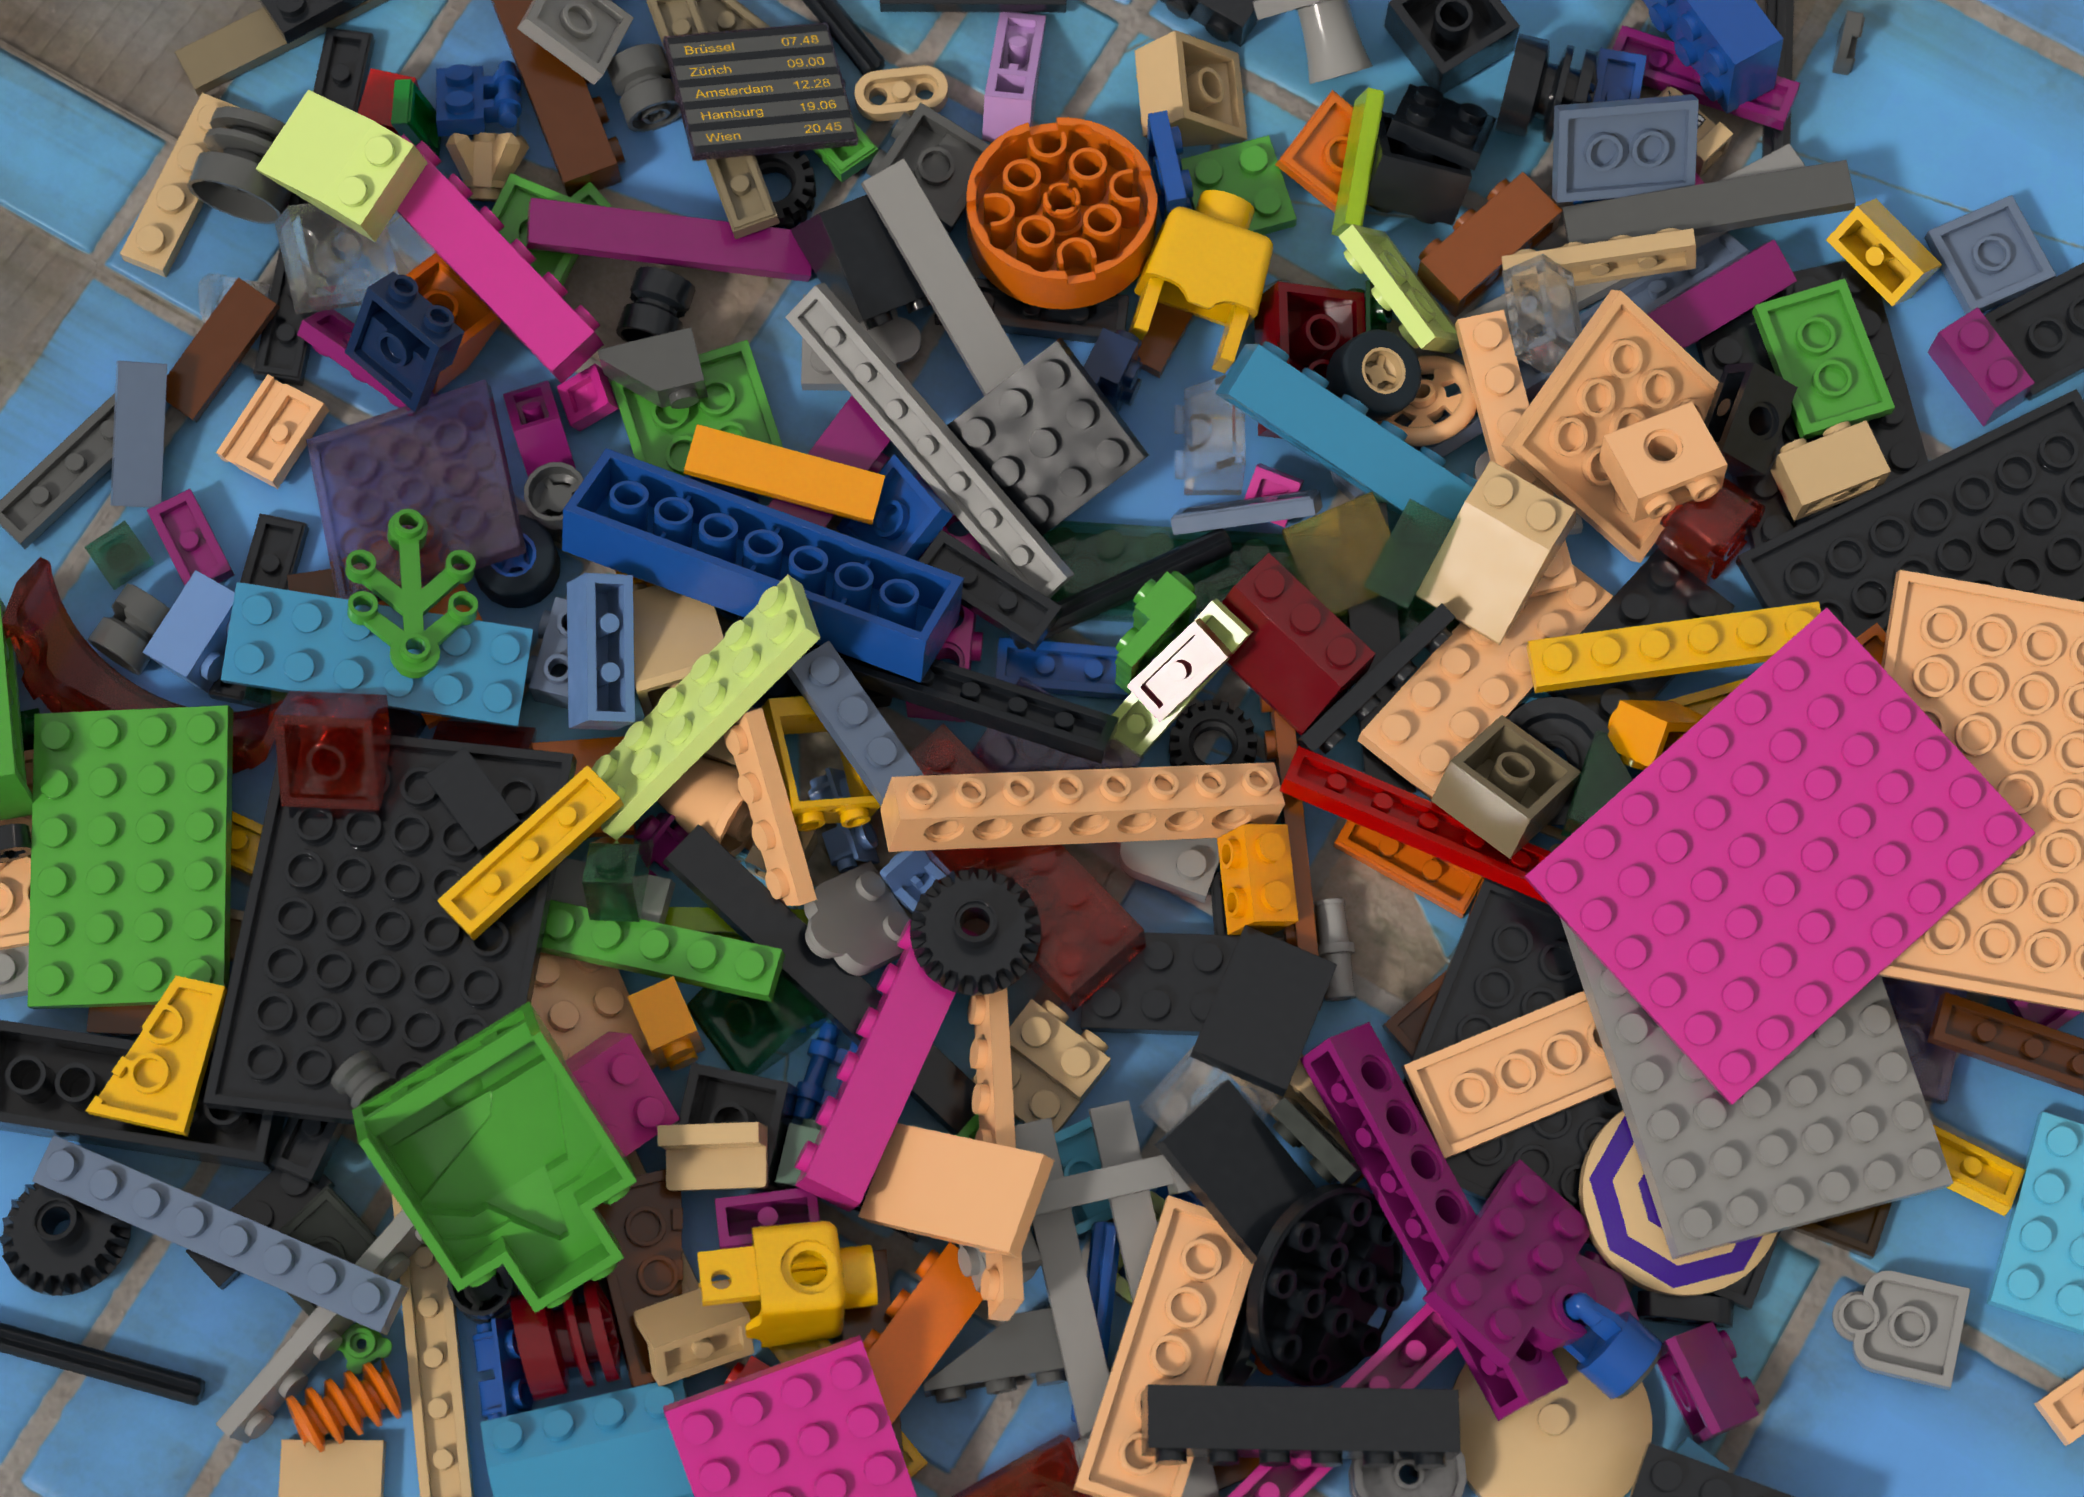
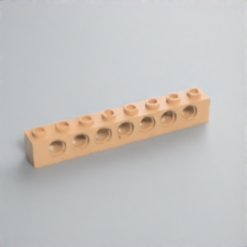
[880,762,1285,852]

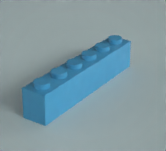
[1215,341,1478,544]

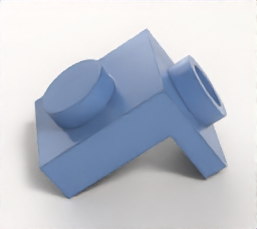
[880,850,947,914]

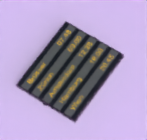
[663,22,859,161]

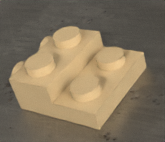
[971,999,1111,1133]

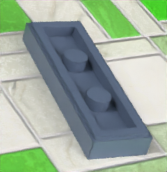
[110,361,167,508]
[1171,489,1323,535]

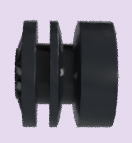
[1495,33,1598,143]

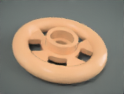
[1376,355,1477,447]

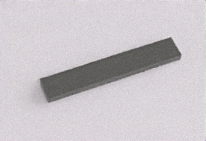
[1562,160,1856,244]

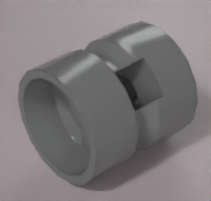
[607,43,683,132]
[524,462,584,543]
[87,583,170,675]

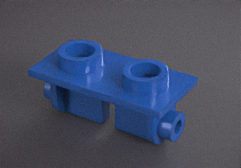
[472,1318,534,1420]

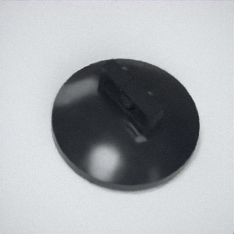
[1243,1183,1404,1386]

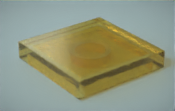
[1282,492,1412,615]

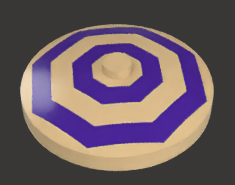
[1579,1110,1777,1296]

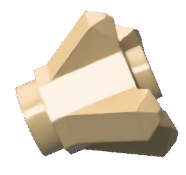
[445,132,529,201]

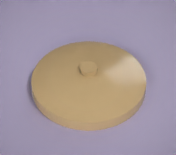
[1452,1347,1652,1497]

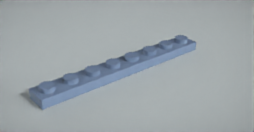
[32,1135,408,1335]

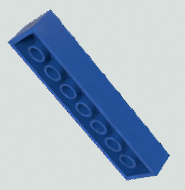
[562,448,964,683]

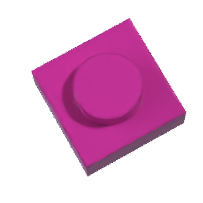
[556,364,619,432]
[1244,463,1304,528]

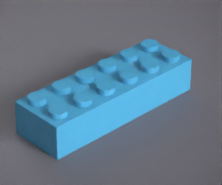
[221,582,533,728]

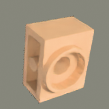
[1599,402,1728,523]

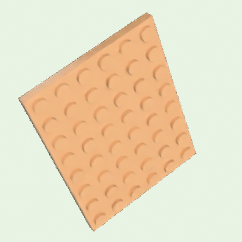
[1878,570,2084,1012]

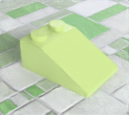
[256,90,428,242]

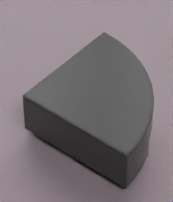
[1832,11,1865,75]

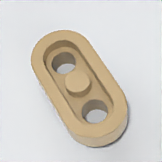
[854,65,948,122]

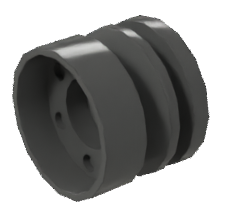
[187,106,292,224]

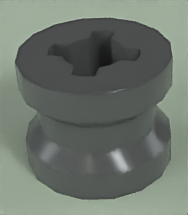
[331,1050,397,1109]

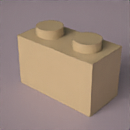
[1770,420,1891,521]

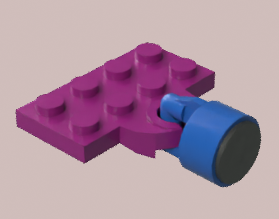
[1423,1159,1662,1399]

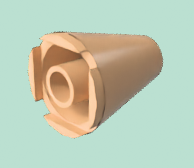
[657,756,754,862]

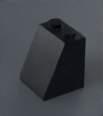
[791,195,931,330]

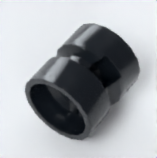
[616,266,695,342]
[447,1265,522,1324]

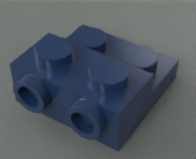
[345,271,465,412]
[1084,328,1143,413]

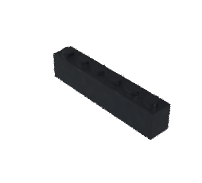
[1141,1385,1461,1469]

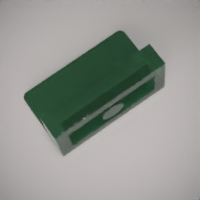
[1364,498,1455,609]

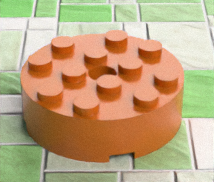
[966,117,1158,309]

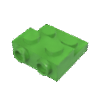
[1115,571,1197,695]

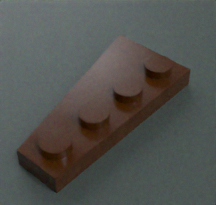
[597,1169,683,1388]

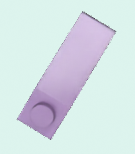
[982,12,1046,142]

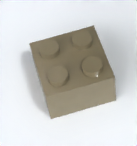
[1431,715,1581,859]

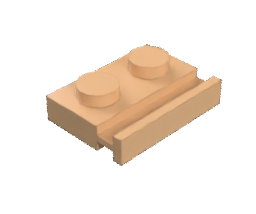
[216,374,329,489]

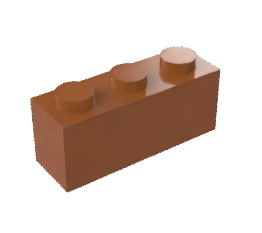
[1417,172,1563,318]

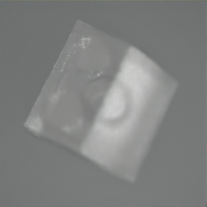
[1174,374,1246,495]

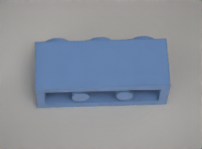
[567,573,635,730]

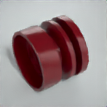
[510,1279,622,1401]

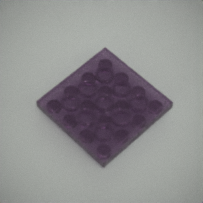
[306,379,527,602]

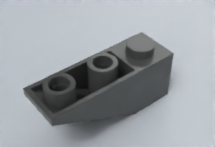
[923,1308,1067,1403]

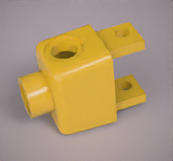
[1129,190,1273,374]
[697,1221,878,1348]

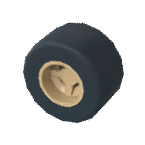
[1326,329,1422,422]

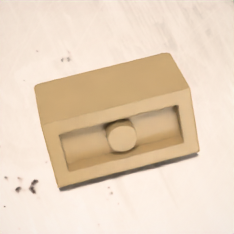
[657,1122,768,1191]
[633,1280,754,1387]

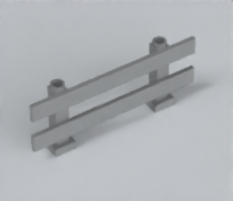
[1015,1100,1220,1497]

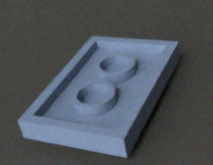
[1552,94,1699,203]

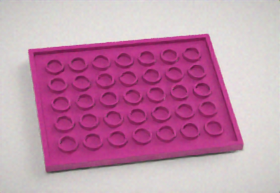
[1524,607,2035,1105]

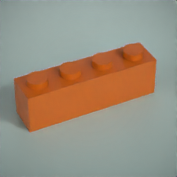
[863,1242,983,1424]

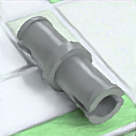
[1314,898,1356,1001]

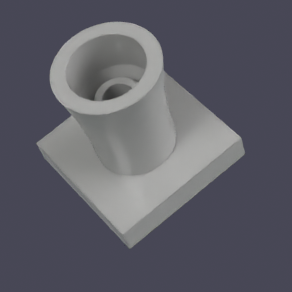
[1253,0,1373,84]

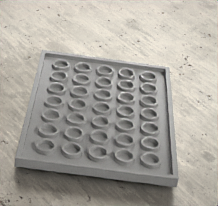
[1560,918,1953,1260]

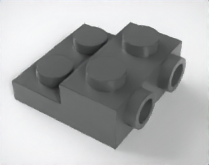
[866,102,989,233]

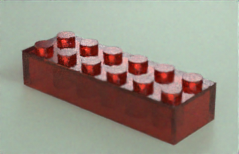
[879,723,1146,1012]

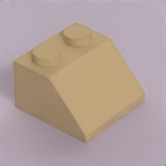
[1135,30,1248,147]

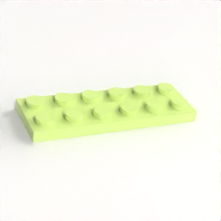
[592,574,820,840]

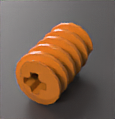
[285,1357,402,1453]

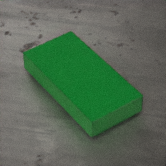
[391,79,441,157]

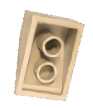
[1416,460,1576,645]

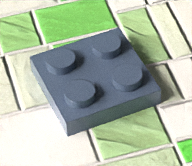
[1924,195,2056,314]

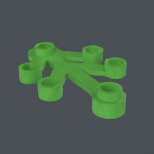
[345,509,478,678]

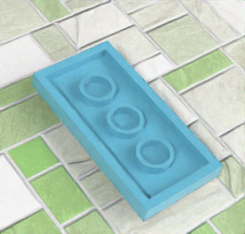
[1986,1111,2084,1335]

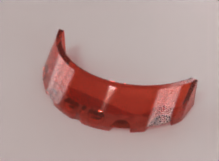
[2,557,302,774]

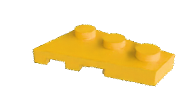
[85,975,228,1136]

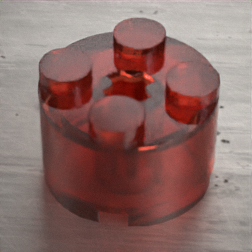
[1655,478,1765,584]

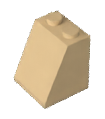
[633,584,724,717]

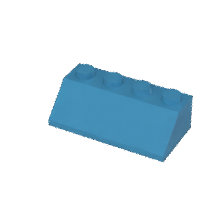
[480,1379,694,1497]

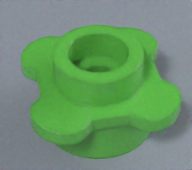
[337,1322,392,1375]

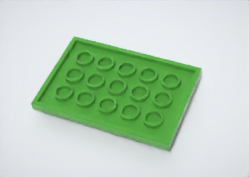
[27,705,233,1010]

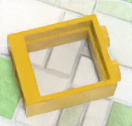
[761,696,881,832]

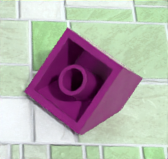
[1656,1322,1760,1445]

